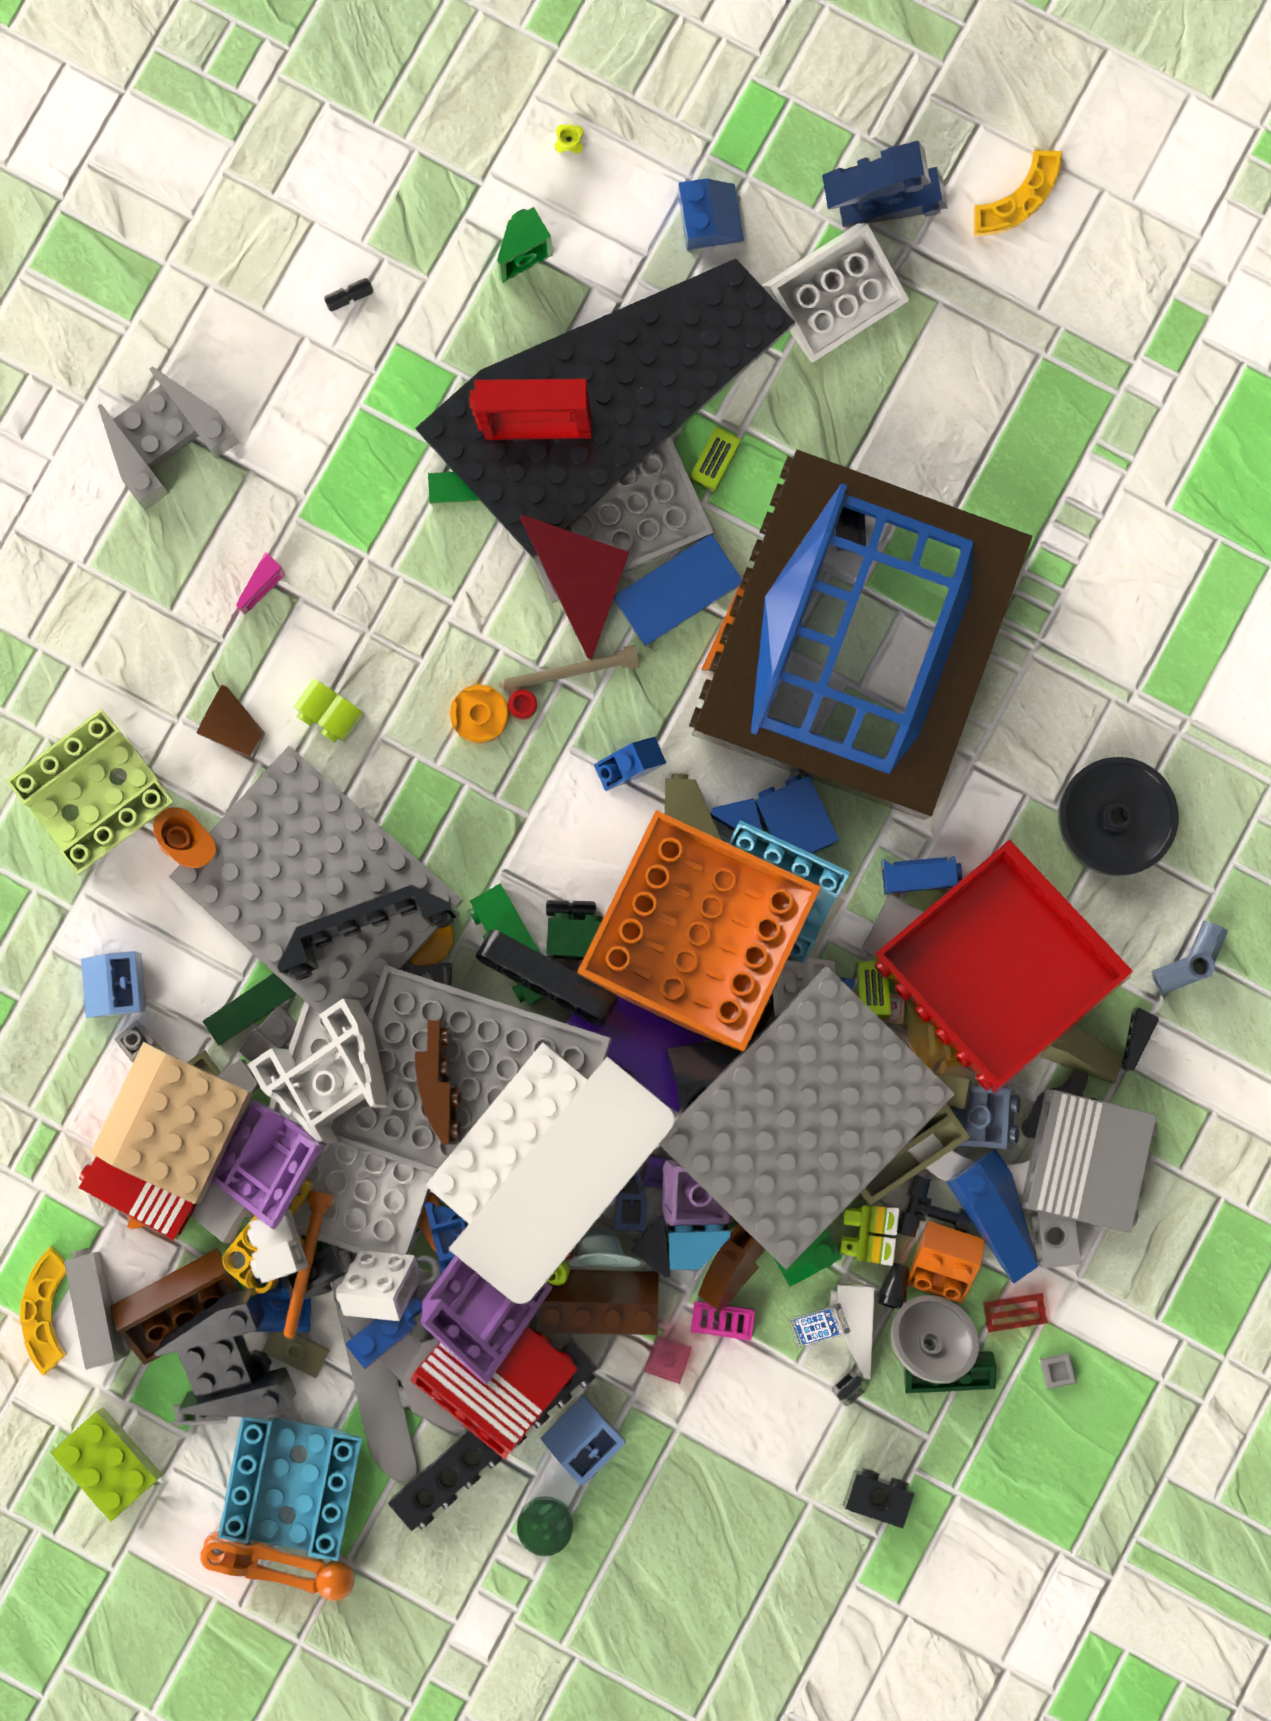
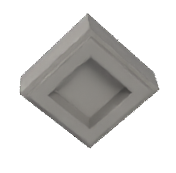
[1039,1352,1077,1390]

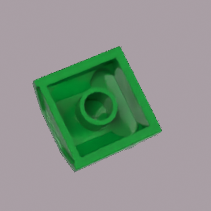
[773,1228,842,1287]

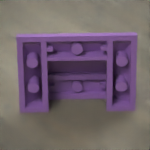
[212,1100,326,1230]
[421,1255,553,1384]

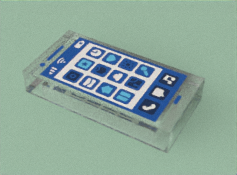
[788,1303,851,1348]

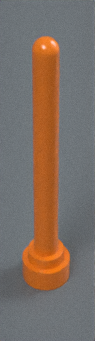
[284,1191,334,1338]

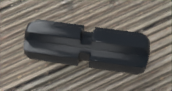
[324,278,373,312]
[546,900,596,917]

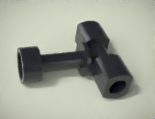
[897,1175,971,1238]

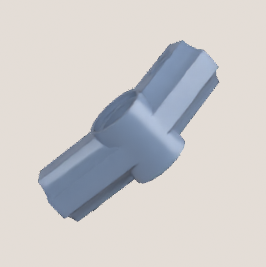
[1151,920,1228,995]

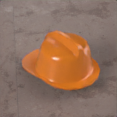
[153,807,216,868]

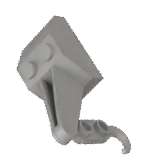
[338,1255,465,1432]

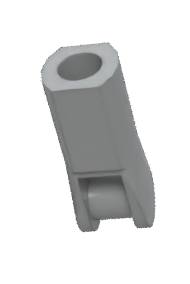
[172,1404,228,1426]

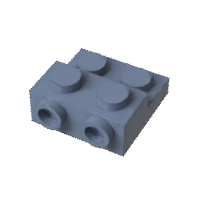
[950,1086,1021,1149]

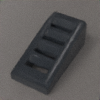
[1122,1007,1159,1072]
[832,1370,868,1406]

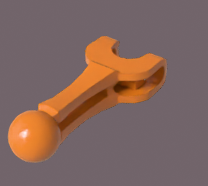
[200,1531,355,1601]

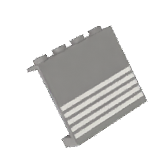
[1021,1090,1158,1233]

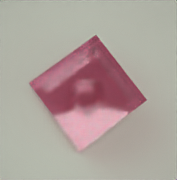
[644,1335,692,1384]

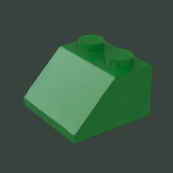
[497,207,553,283]

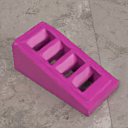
[236,553,285,615]
[691,1301,755,1340]

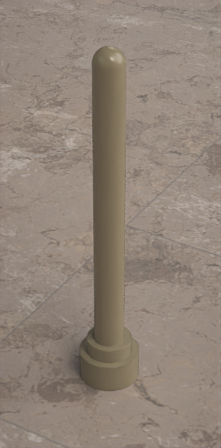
[500,644,640,691]

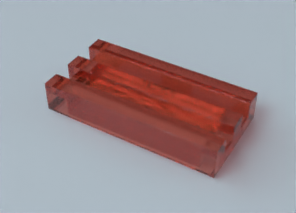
[982,1293,1048,1333]

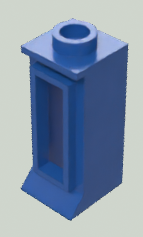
[881,856,962,894]

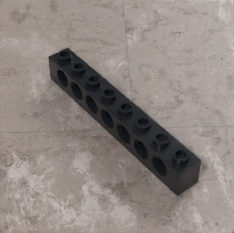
[388,1339,597,1532]

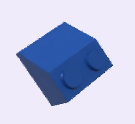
[678,178,744,250]

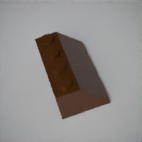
[110,1248,243,1365]
[536,1269,659,1335]

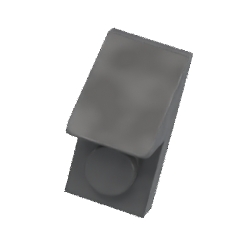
[239,1006,297,1061]

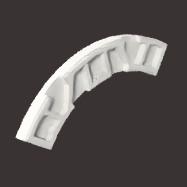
[908,1134,1030,1194]

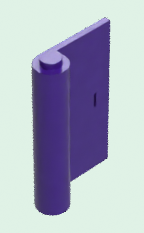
[567,993,712,1114]

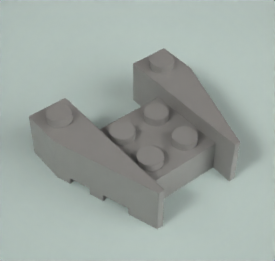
[98,366,239,511]

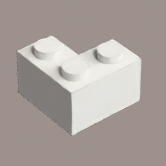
[248,1209,309,1283]

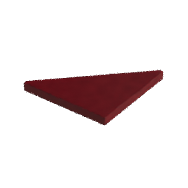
[520,514,629,660]

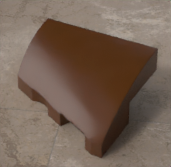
[196,684,265,760]

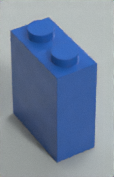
[755,774,839,854]

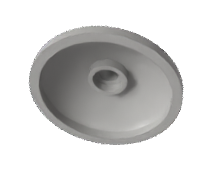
[891,1295,979,1383]

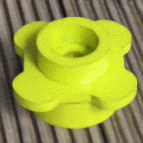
[554,124,584,154]

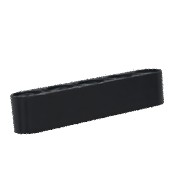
[475,929,618,1026]

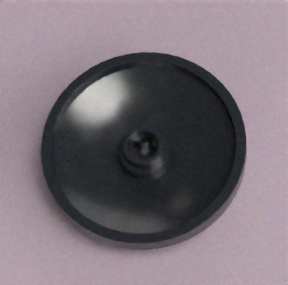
[1058,757,1179,876]

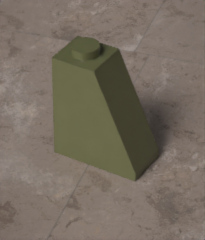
[664,774,721,840]

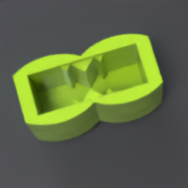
[294,678,364,743]

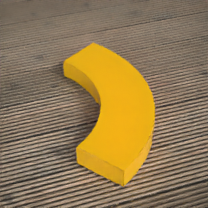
[973,150,1062,236]
[20,1246,67,1376]

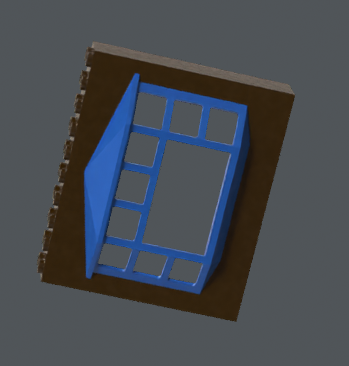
[689,449,1033,820]

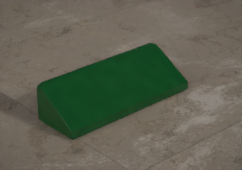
[903,1351,996,1394]

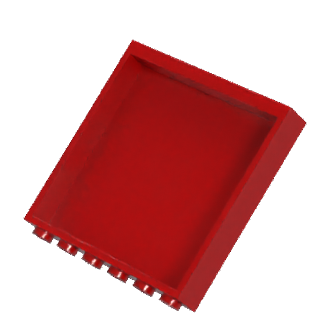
[874,840,1133,1094]

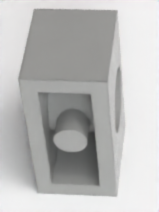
[1029,1210,1081,1268]

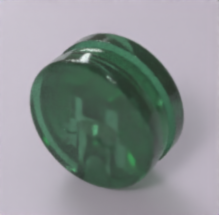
[517,1496,573,1556]

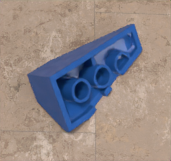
[946,1148,1039,1283]

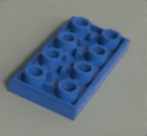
[613,534,742,647]

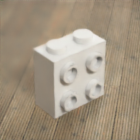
[336,1250,421,1321]

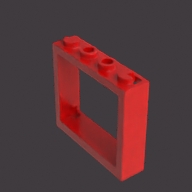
[469,379,592,440]

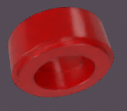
[508,689,538,720]

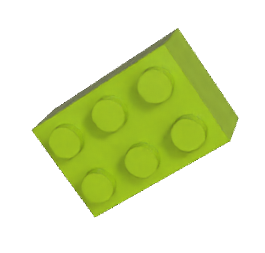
[51,1407,163,1522]

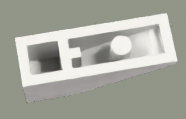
[829,1284,874,1379]

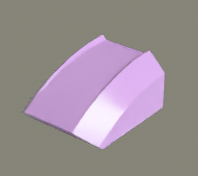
[661,1160,733,1226]

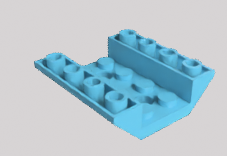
[729,820,850,963]
[218,1417,362,1561]

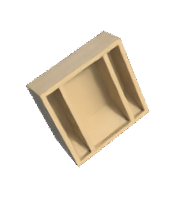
[91,1042,253,1204]

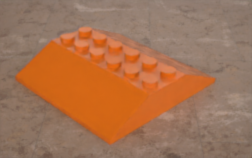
[577,810,821,1052]

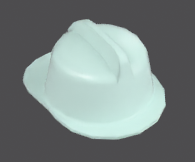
[568,1229,641,1267]

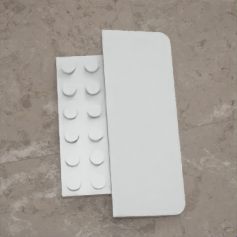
[425,1043,675,1303]

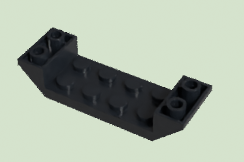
[277,885,460,981]

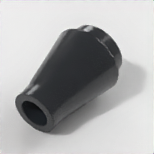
[877,1263,909,1310]

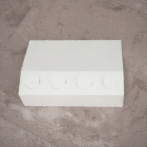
[761,224,909,363]

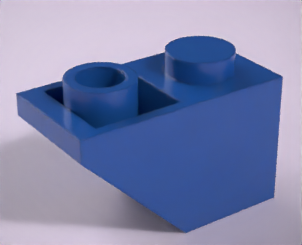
[594,736,667,791]

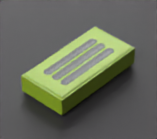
[689,426,742,493]
[857,961,891,1019]

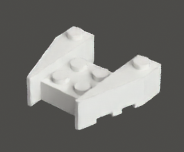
[248,998,389,1143]

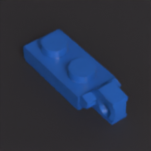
[345,1296,423,1369]

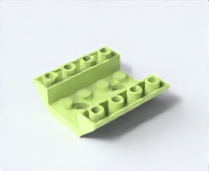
[6,708,174,875]

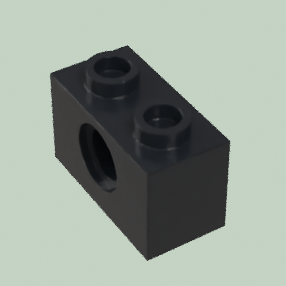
[843,1468,915,1529]

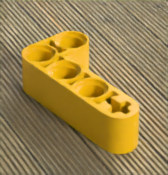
[222,1177,313,1294]

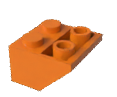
[907,1221,985,1304]

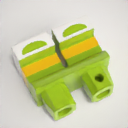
[839,1205,899,1266]

